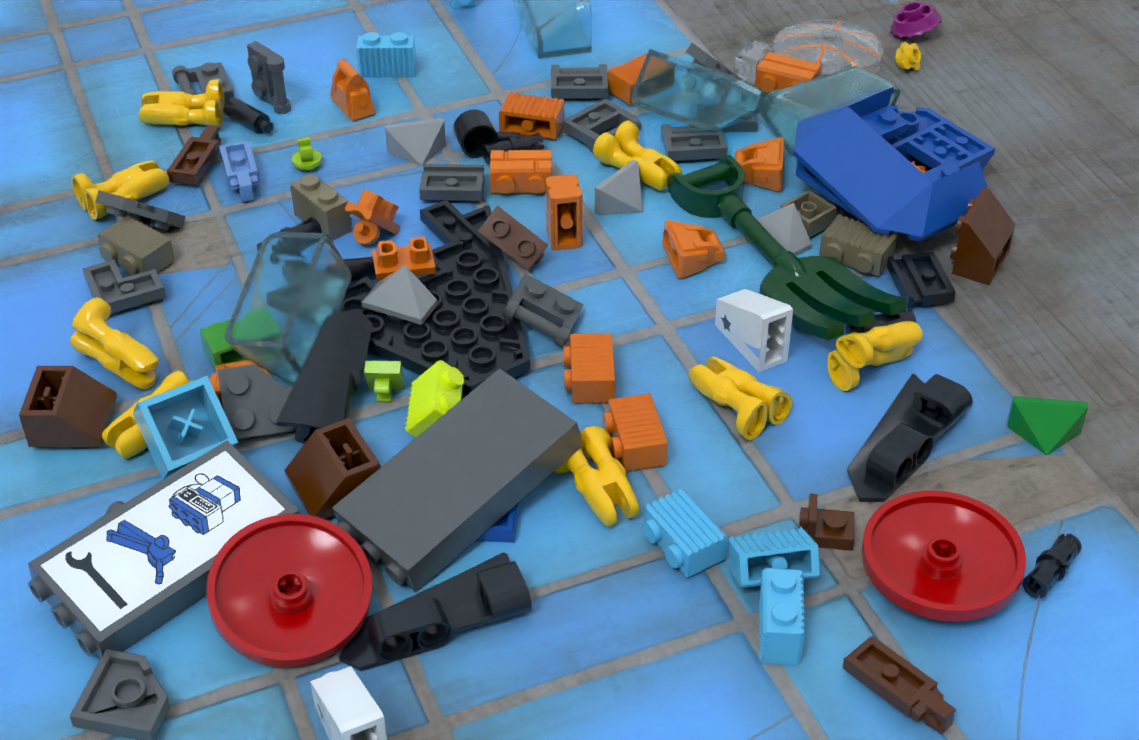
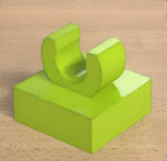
[364,361,404,402]

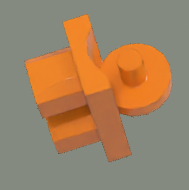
[344,189,400,245]
[372,236,436,281]

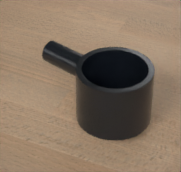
[453,109,521,158]

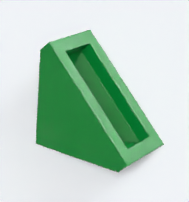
[1007,396,1088,455]

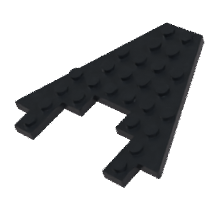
[265,200,531,395]

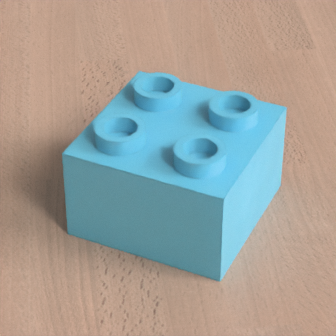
[132,376,238,480]

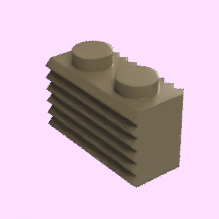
[290,174,353,242]
[819,214,897,277]
[98,215,175,275]

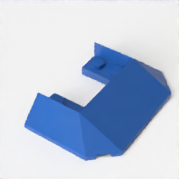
[793,87,987,242]
[796,105,995,222]

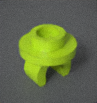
[292,138,322,171]

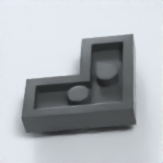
[82,260,166,314]

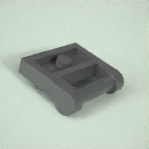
[247,41,291,114]
[172,62,234,102]
[551,64,608,100]
[563,99,642,153]
[661,121,727,162]
[502,273,584,347]

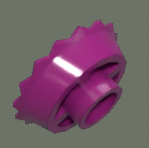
[890,1,942,38]

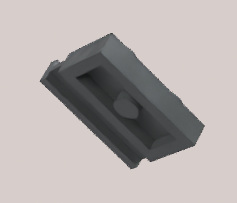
[419,164,485,202]

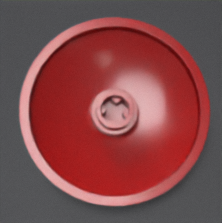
[861,490,1026,622]
[206,514,372,667]

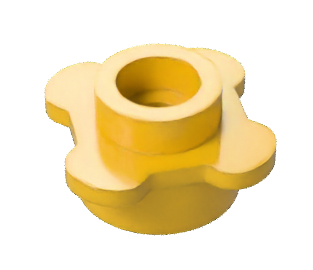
[896,42,921,71]

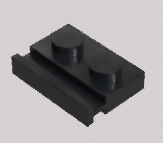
[886,251,956,308]

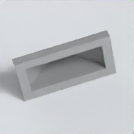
[384,118,446,166]
[595,160,643,215]
[757,203,812,256]
[362,265,438,325]

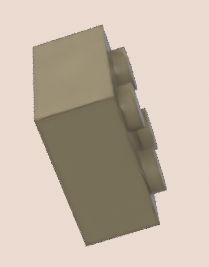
[781,190,837,238]

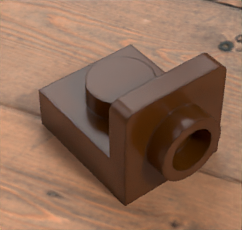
[799,493,854,551]

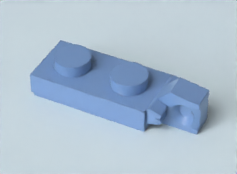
[219,141,259,202]

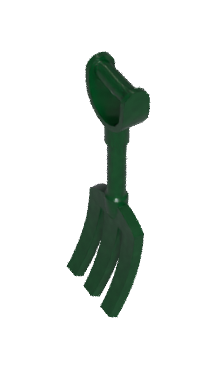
[667,155,907,340]

